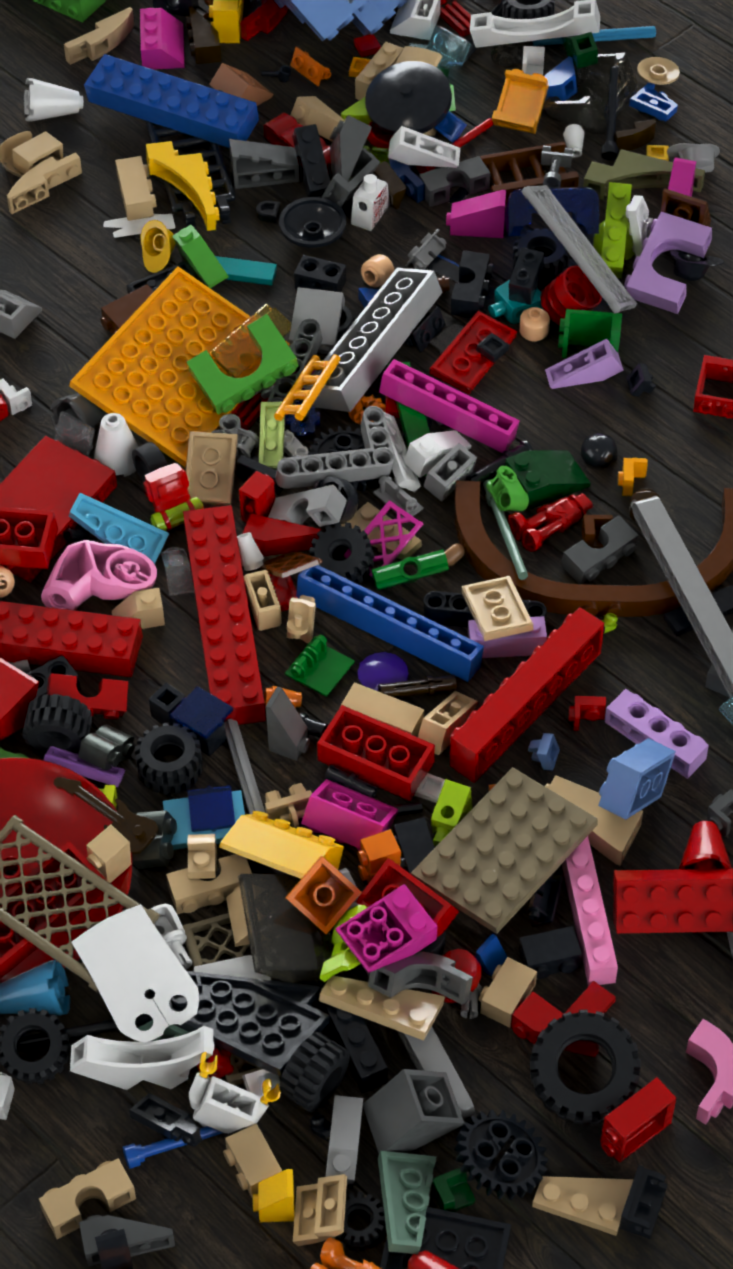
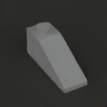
[325,1095,363,1186]

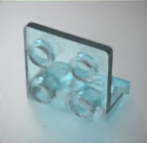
[409,25,471,68]

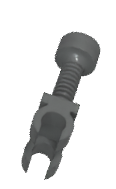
[541,145,573,191]

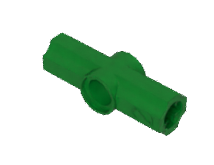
[371,549,449,591]

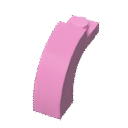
[686,1019,733,1125]

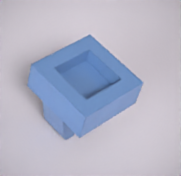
[528,733,560,770]

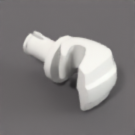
[151,904,193,970]

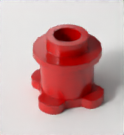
[197,1047,234,1079]

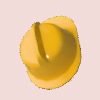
[140,220,175,273]

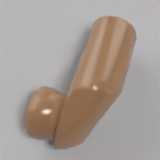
[444,543,465,566]

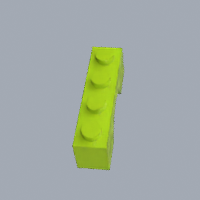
[601,182,632,278]

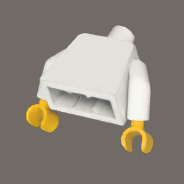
[189,1052,280,1134]

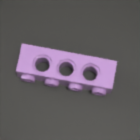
[605,689,709,779]

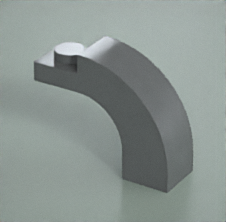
[368,951,473,1005]

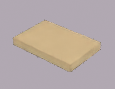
[186,431,238,506]
[462,576,533,641]

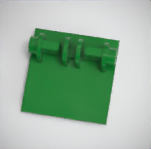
[284,634,355,697]

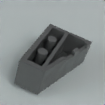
[229,139,300,189]

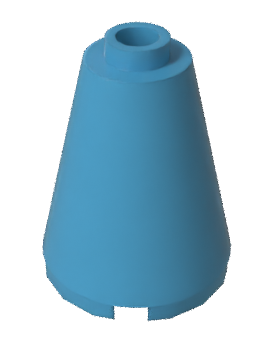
[0,960,70,1016]

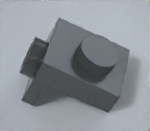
[706,789,733,837]

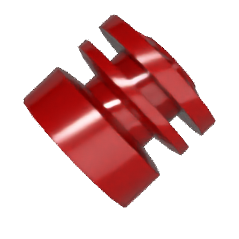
[540,265,602,325]

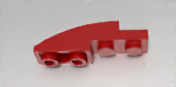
[240,0,289,41]

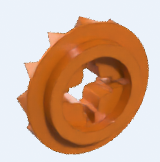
[348,394,386,425]

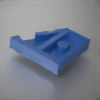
[629,83,678,121]

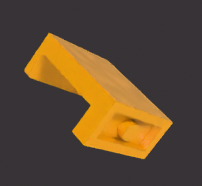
[492,69,549,134]

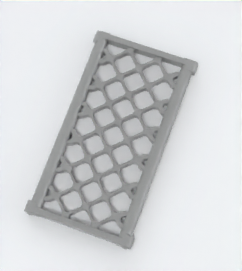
[521,185,637,314]

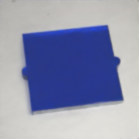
[170,686,233,739]
[187,786,235,832]

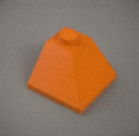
[286,856,362,935]

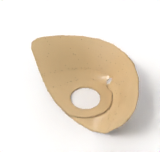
[0,131,32,177]

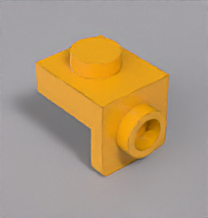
[618,458,648,496]

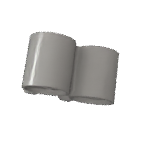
[211,414,260,460]

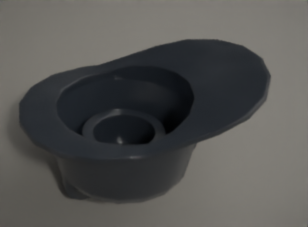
[670,250,724,281]

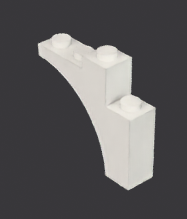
[70,1026,214,1090]

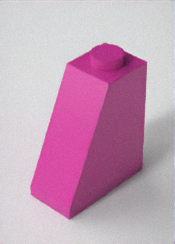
[446,190,506,238]

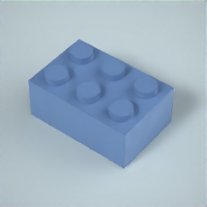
[598,738,676,820]

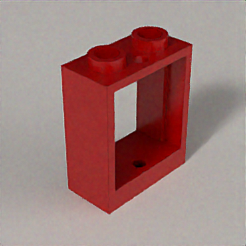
[693,355,733,418]
[601,1077,677,1163]

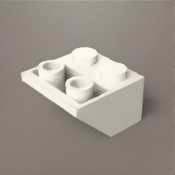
[390,0,441,40]

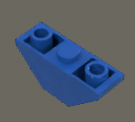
[543,56,577,106]

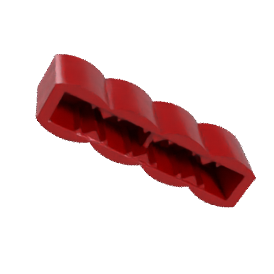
[264,113,331,175]

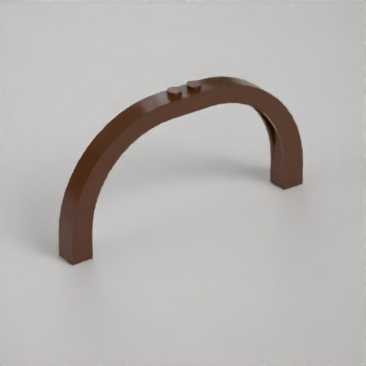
[455,481,733,617]

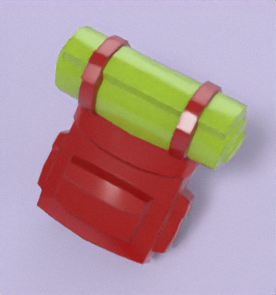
[143,463,204,532]

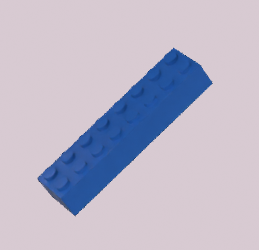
[84,54,259,148]

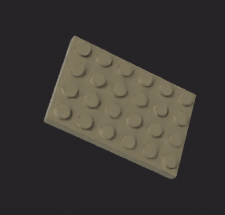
[411,767,598,934]

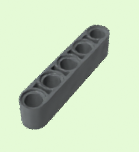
[267,318,323,425]

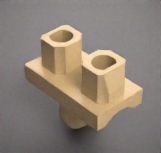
[286,595,316,643]
[265,783,312,828]

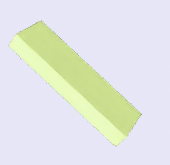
[259,402,285,470]

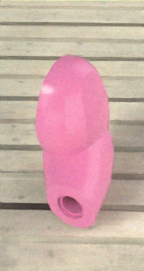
[41,540,157,611]

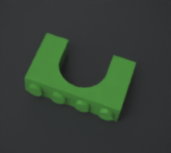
[186,314,299,415]

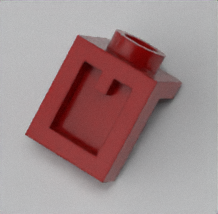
[569,696,606,731]

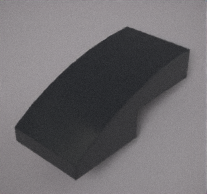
[95,1229,134,1269]

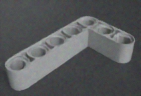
[275,406,394,489]

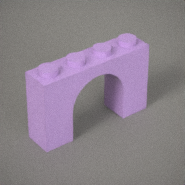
[624,212,712,314]

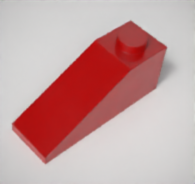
[242,514,321,556]
[511,992,599,1057]

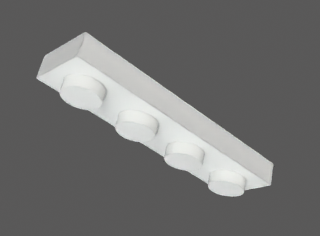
[374,412,421,492]

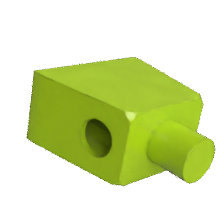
[431,779,473,846]

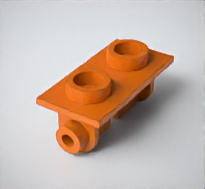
[290,47,331,86]

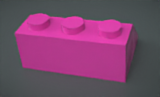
[140,8,185,69]
[301,779,399,851]

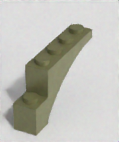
[583,149,705,200]

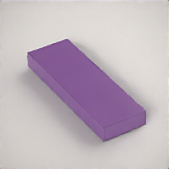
[43,746,125,787]

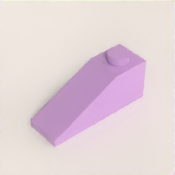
[545,339,624,389]

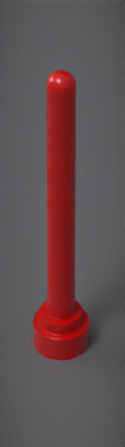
[416,118,494,174]

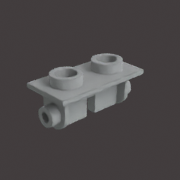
[405,229,446,270]
[373,476,424,518]

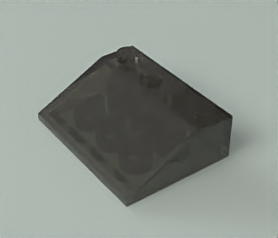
[238,874,338,987]

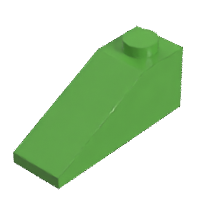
[172,225,229,288]

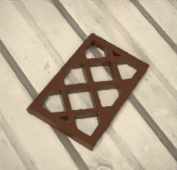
[257,551,323,578]

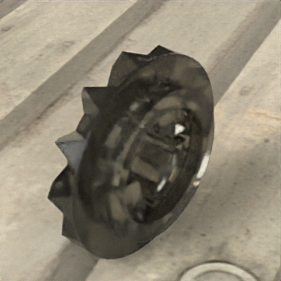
[491,43,523,67]

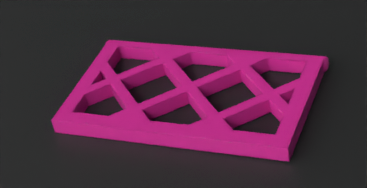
[343,500,423,578]

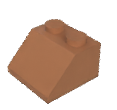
[209,63,274,106]

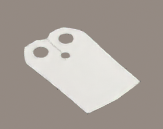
[72,904,199,1043]

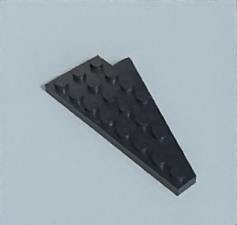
[144,971,329,1077]

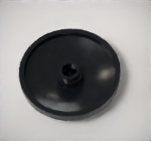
[365,61,452,136]

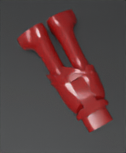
[508,493,593,552]

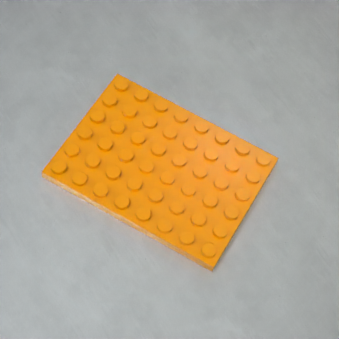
[69,267,290,467]

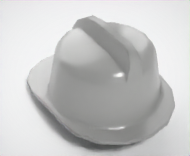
[667,143,720,173]

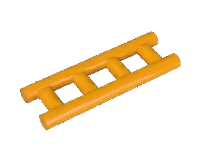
[274,354,341,421]

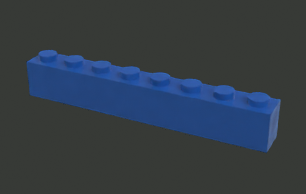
[296,565,484,682]

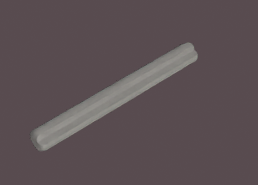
[225,718,265,814]

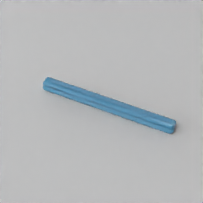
[532,26,656,46]

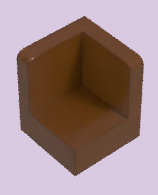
[581,515,613,549]

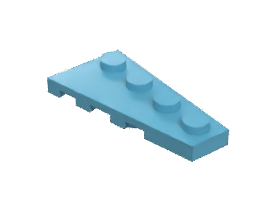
[69,493,169,564]

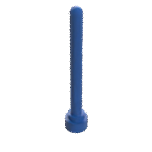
[123,1126,223,1169]

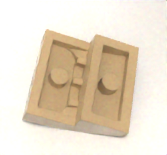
[293,1174,347,1246]

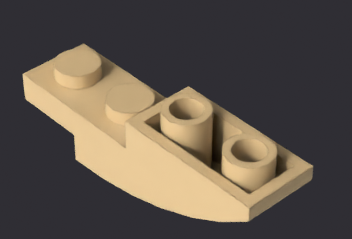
[64,7,134,65]
[7,152,82,214]

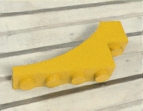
[146,141,220,231]

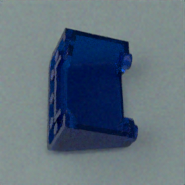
[505,187,599,236]

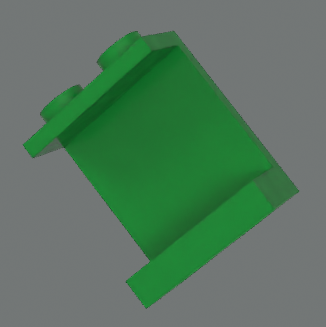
[558,309,622,358]

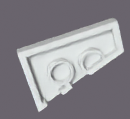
[626,195,653,257]

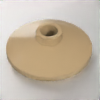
[637,57,680,85]

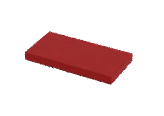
[429,311,517,395]

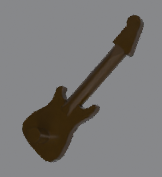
[54,777,159,854]

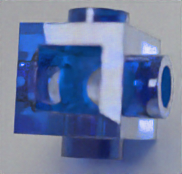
[286,401,320,436]

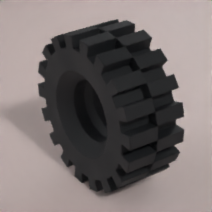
[310,522,375,584]

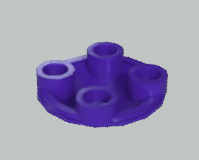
[358,652,408,691]

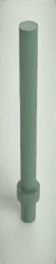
[483,480,528,580]

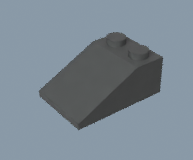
[330,115,372,181]

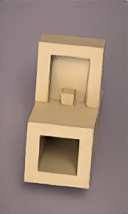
[187,834,217,879]

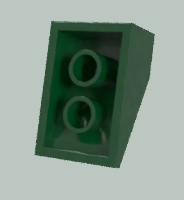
[505,450,591,511]

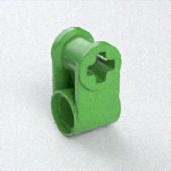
[486,466,529,511]

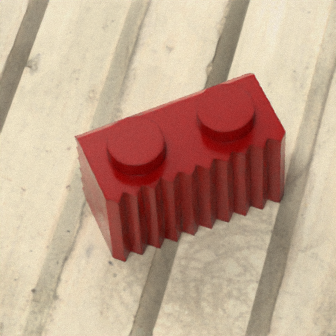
[238,471,276,523]

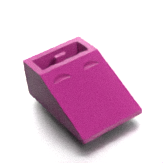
[335,884,437,973]

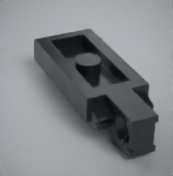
[129,1093,202,1147]

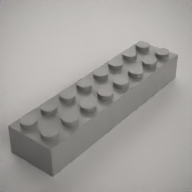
[304,268,443,412]

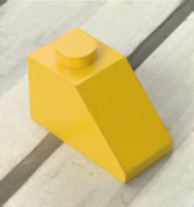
[253,1169,295,1222]

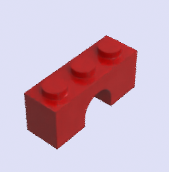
[47,673,128,719]

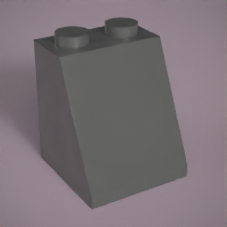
[363,1069,464,1153]

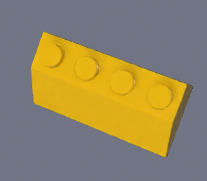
[219,811,344,879]

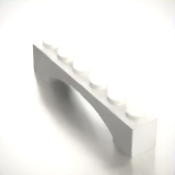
[470,0,600,48]

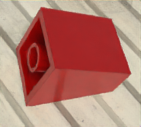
[0,658,39,741]

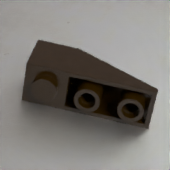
[186,7,221,64]

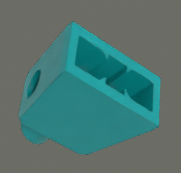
[488,280,544,324]

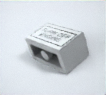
[424,443,477,502]

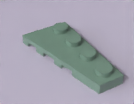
[378,1151,436,1254]

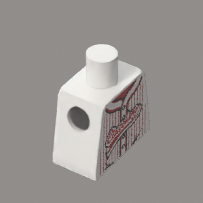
[351,174,390,231]

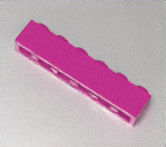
[379,359,520,453]

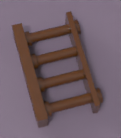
[480,141,579,206]

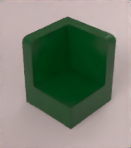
[432,1167,475,1212]

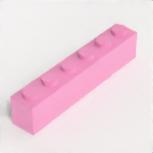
[562,836,618,987]

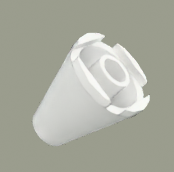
[24,78,83,122]
[94,413,139,477]

